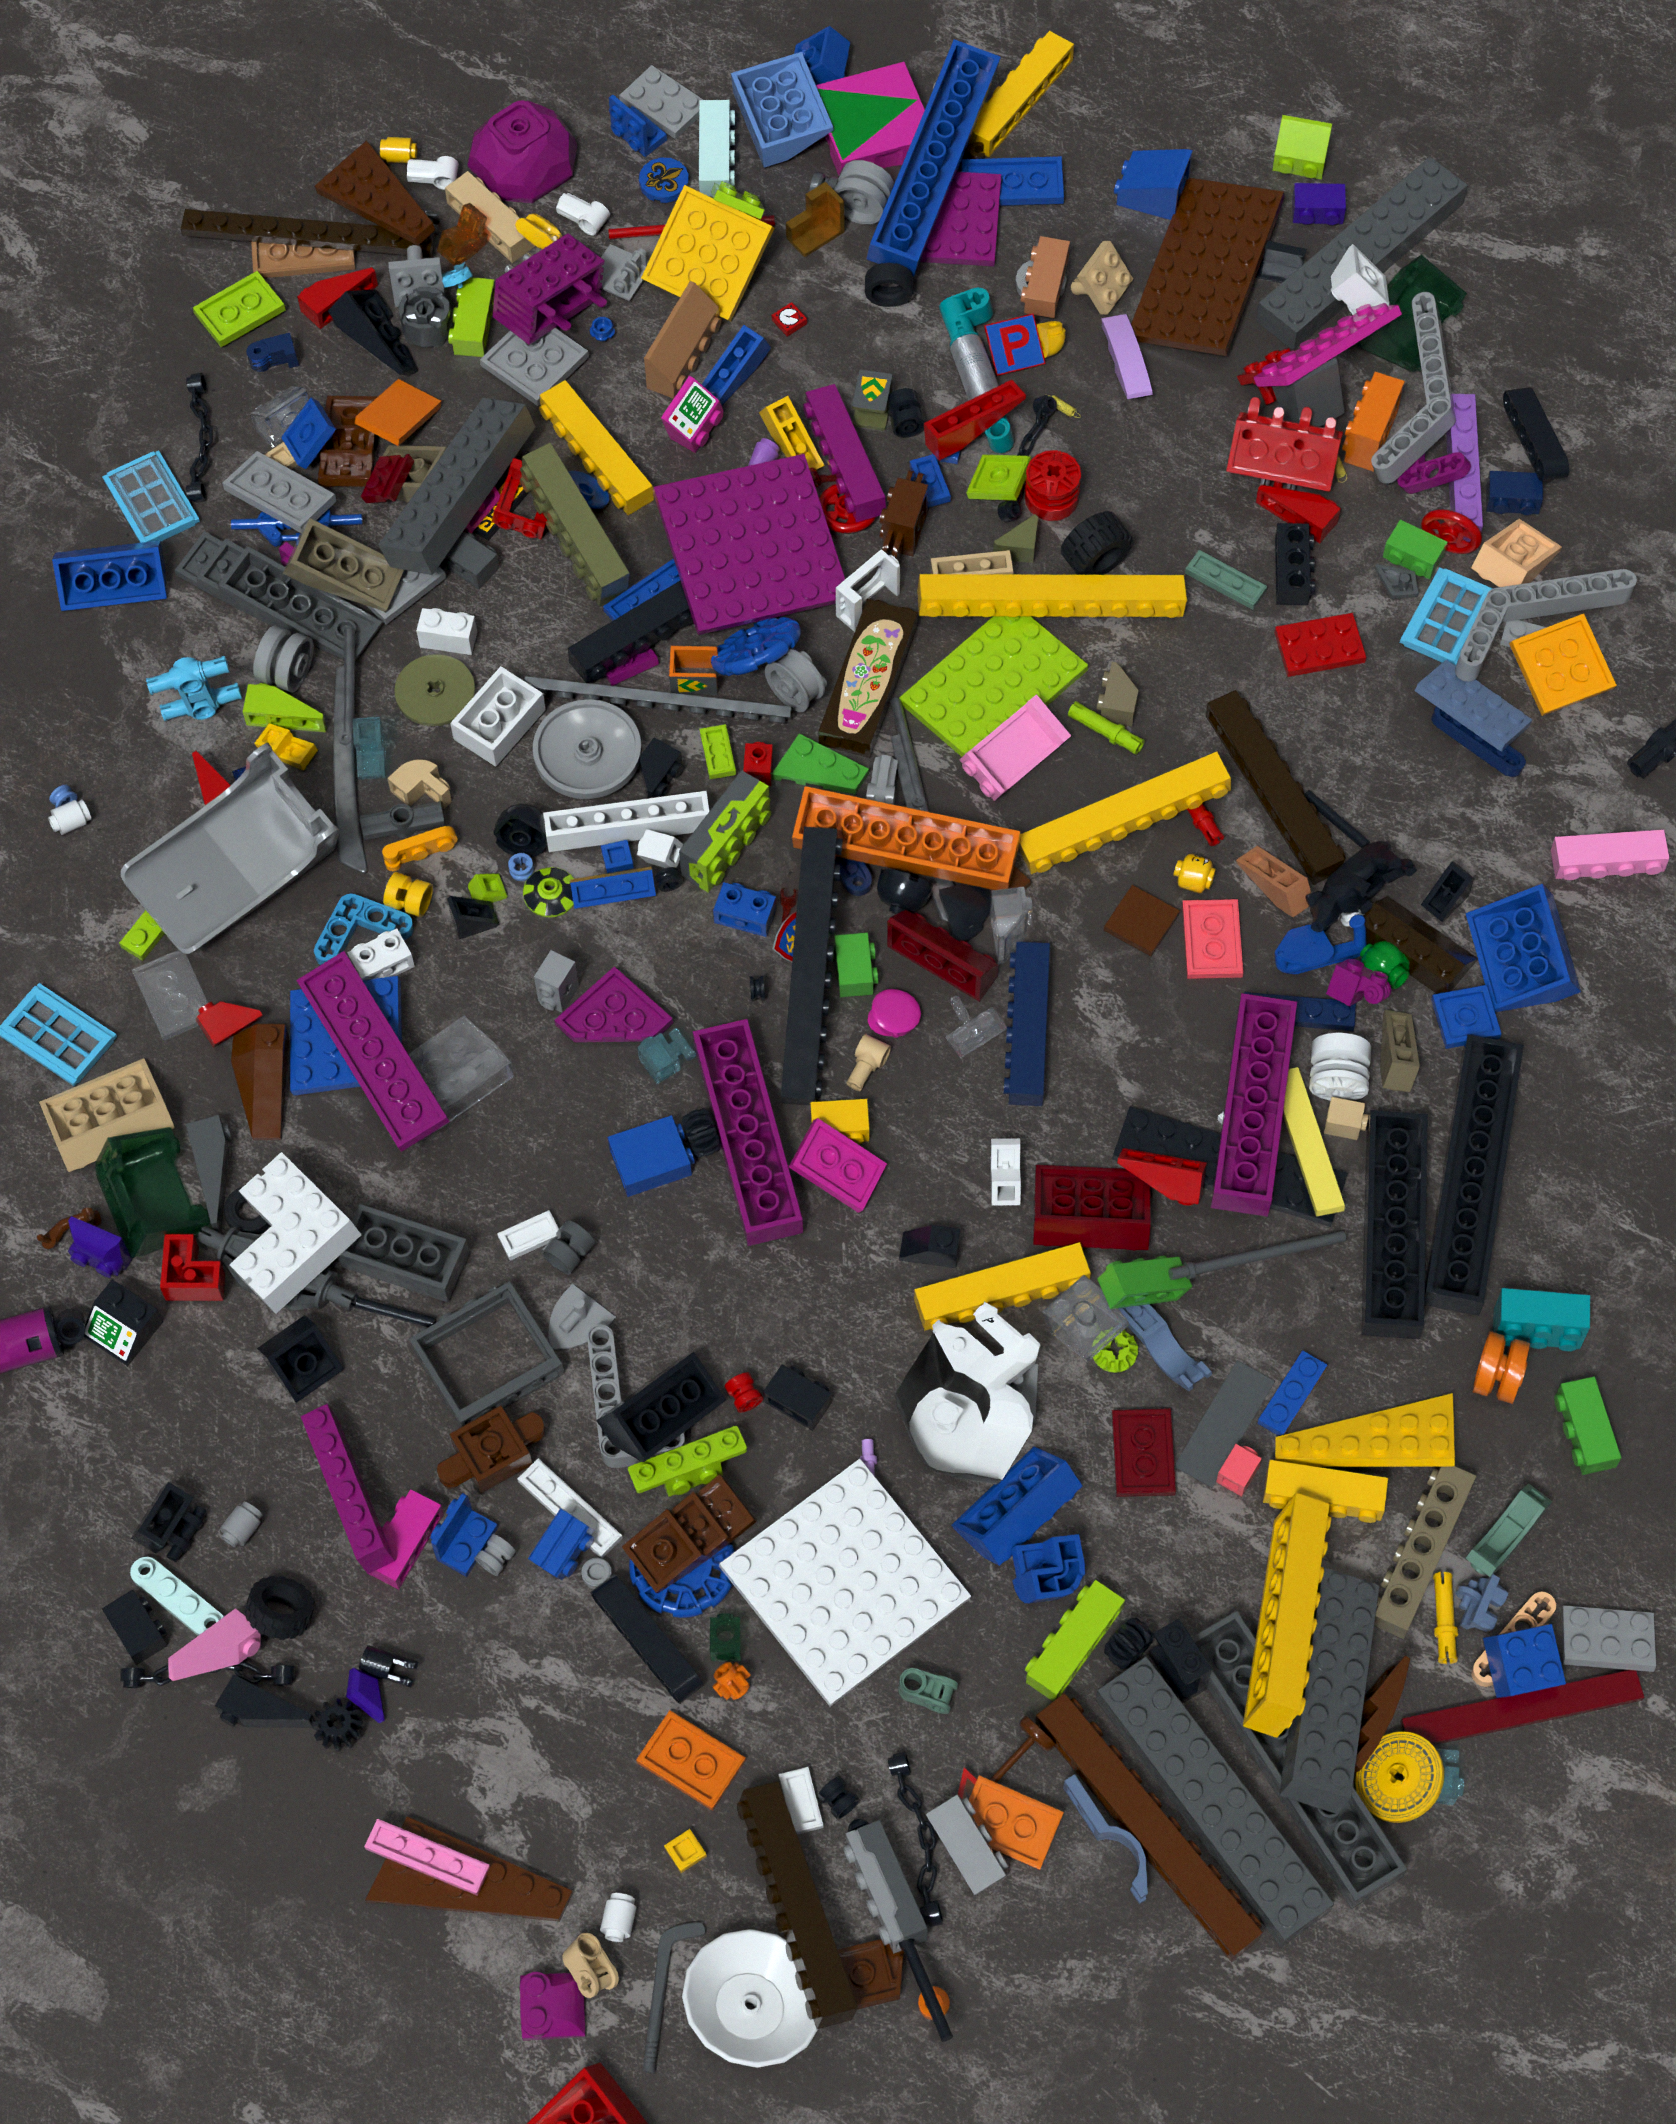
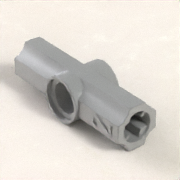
[866,755,898,805]

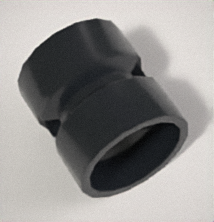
[887,388,925,438]

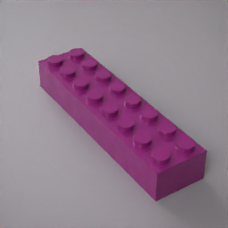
[1211,993,1297,1217]
[693,1019,803,1246]

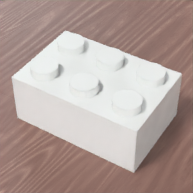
[450,666,546,767]

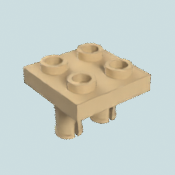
[1071,241,1133,314]

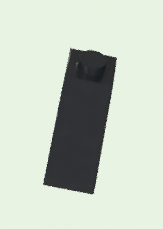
[215,1674,315,1728]

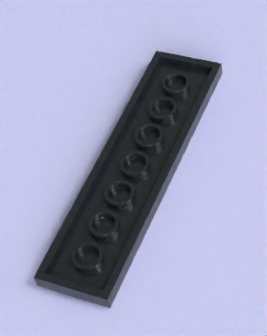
[1112,1106,1348,1227]

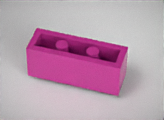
[369,1489,444,1590]

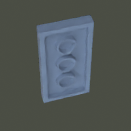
[1415,660,1532,752]

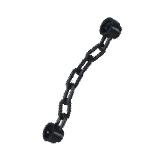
[186,373,213,503]
[997,395,1057,523]
[120,1662,295,1688]
[888,1751,943,1927]

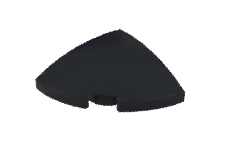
[939,884,994,942]

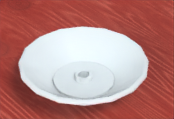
[682,1929,818,2068]

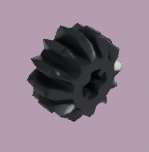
[682,1108,721,1158]
[1104,1617,1154,1669]
[311,1698,364,1752]

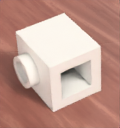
[637,829,684,868]

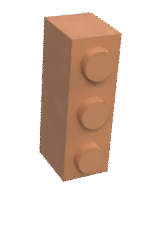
[1021,236,1070,318]

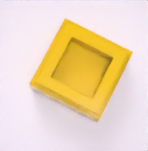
[664,1829,707,1873]

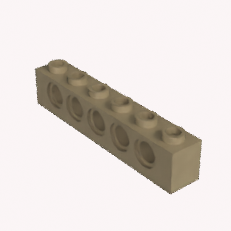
[1374,1466,1476,1639]

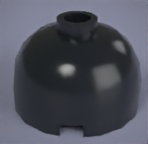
[493,804,547,857]
[877,868,934,914]

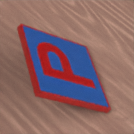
[984,313,1046,376]

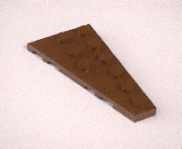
[365,1816,573,1922]

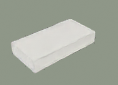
[497,1210,559,1261]
[779,1767,823,1834]

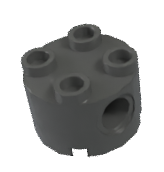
[399,287,452,347]

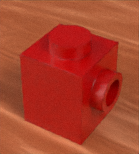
[743,742,773,786]

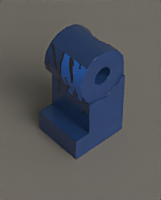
[246,332,299,372]

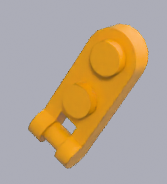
[382,826,458,871]

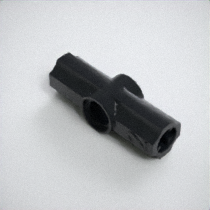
[1627,719,1676,779]

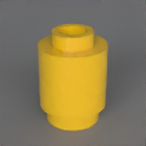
[380,137,417,163]

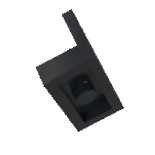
[1255,241,1307,284]

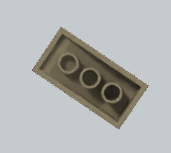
[283,518,404,612]

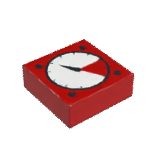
[771,302,807,337]

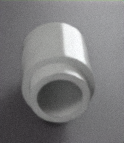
[220,1501,263,1547]

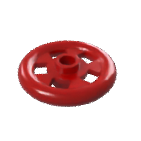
[819,484,876,533]
[1421,509,1482,554]

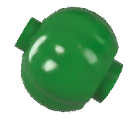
[1360,941,1409,989]

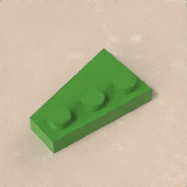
[772,734,869,795]

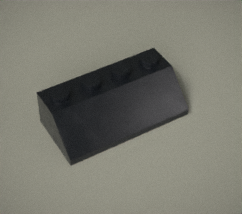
[596,1352,726,1462]

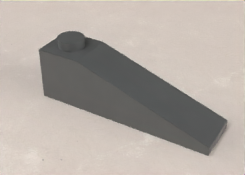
[186,1115,232,1233]

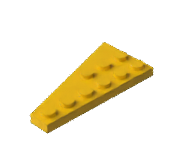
[1275,1393,1455,1467]

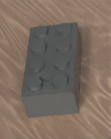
[338,1204,470,1302]

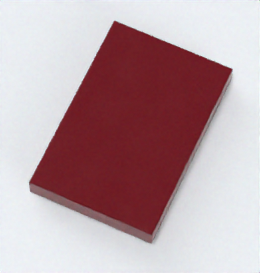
[1112,1408,1176,1497]

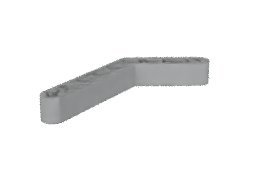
[1371,292,1456,484]
[1455,569,1637,682]

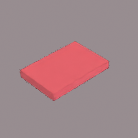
[1182,899,1243,979]

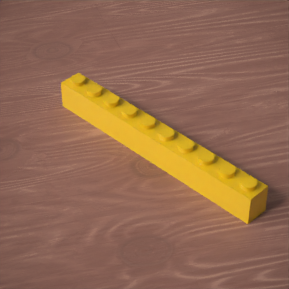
[917,574,1187,618]

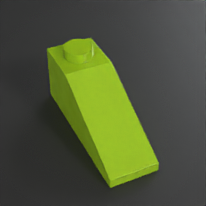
[243,683,327,732]

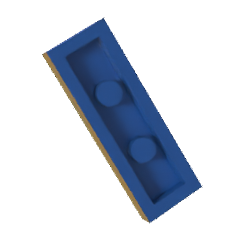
[570,867,656,909]
[1257,1350,1328,1436]

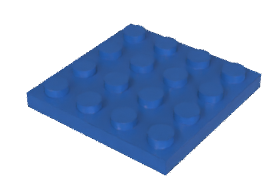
[290,976,402,1095]

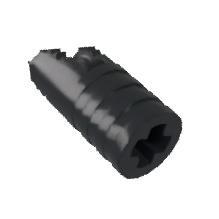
[359,1645,419,1688]

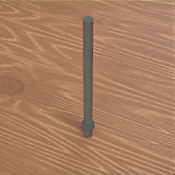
[1168,1230,1346,1280]

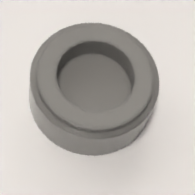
[581,1558,612,1589]

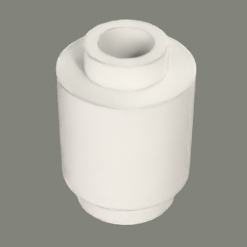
[48,800,91,835]
[600,1893,637,1942]

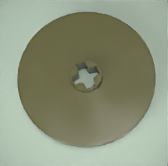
[394,654,475,726]

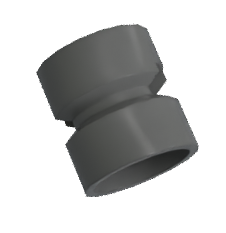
[541,1220,595,1275]

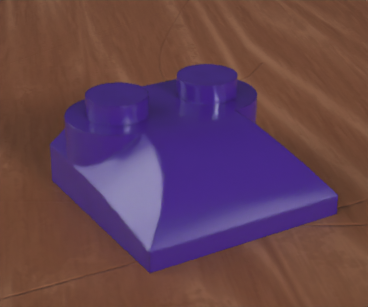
[68,1216,132,1278]

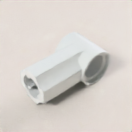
[407,156,459,190]
[556,193,610,236]

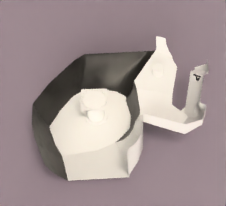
[895,1302,1040,1484]

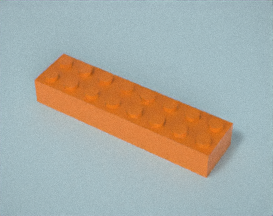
[792,786,1020,893]

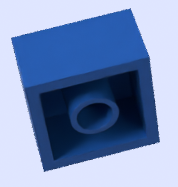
[1483,1624,1566,1698]

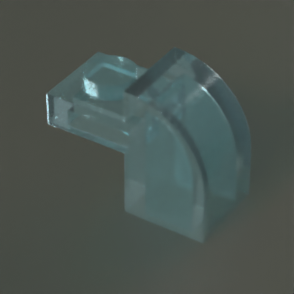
[353,717,386,780]

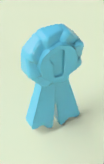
[442,262,473,288]

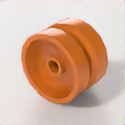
[1472,1331,1530,1404]

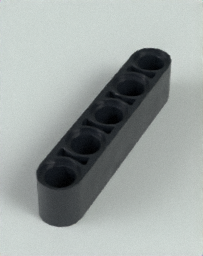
[1503,387,1569,481]
[590,1574,704,1704]

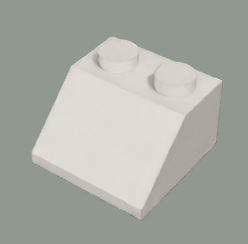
[1331,244,1389,315]

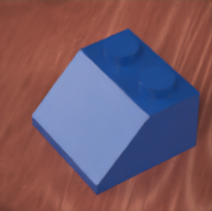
[794,26,850,85]

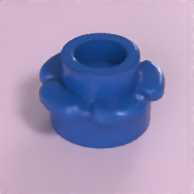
[590,317,615,341]

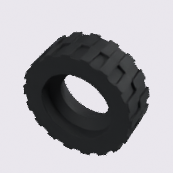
[244,1576,315,1640]

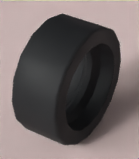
[865,263,913,307]

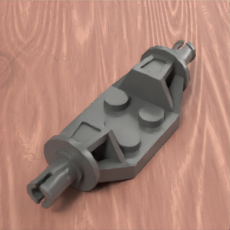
[197,1225,358,1311]

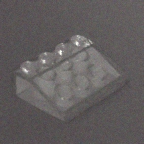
[408,1016,514,1140]

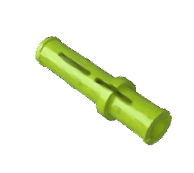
[1068,701,1145,755]

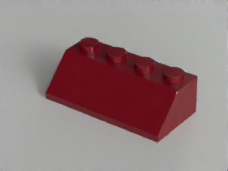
[887,910,999,1002]

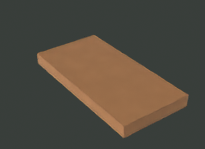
[251,242,355,278]

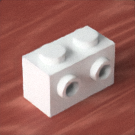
[416,608,477,655]
[347,929,415,981]

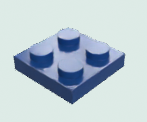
[281,398,336,469]
[1431,985,1501,1049]

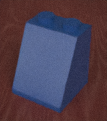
[1114,149,1193,220]

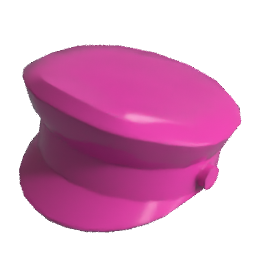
[868,989,921,1038]

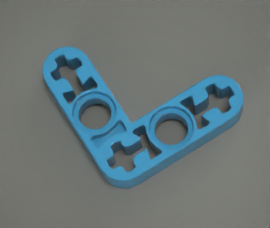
[314,894,414,965]

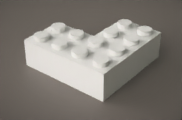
[230,1152,361,1314]

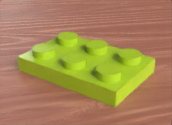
[711,181,764,219]
[193,271,286,347]

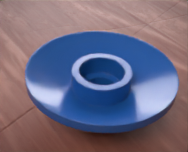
[568,471,609,509]

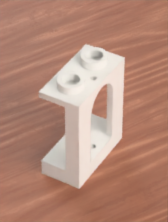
[836,549,900,632]

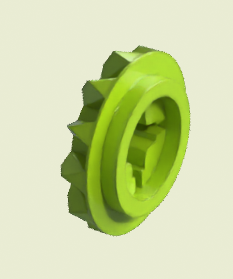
[1091,1327,1138,1373]

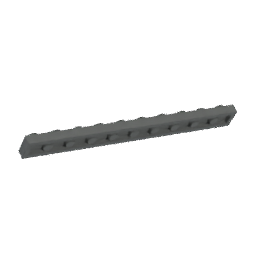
[524,676,793,724]

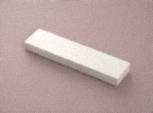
[517,1458,622,1558]

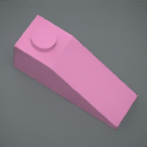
[168,1608,261,1681]

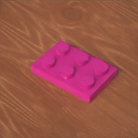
[789,1118,887,1213]

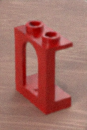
[492,458,547,539]

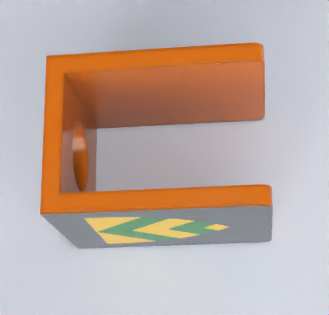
[669,646,718,695]

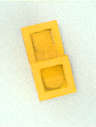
[254,723,318,771]

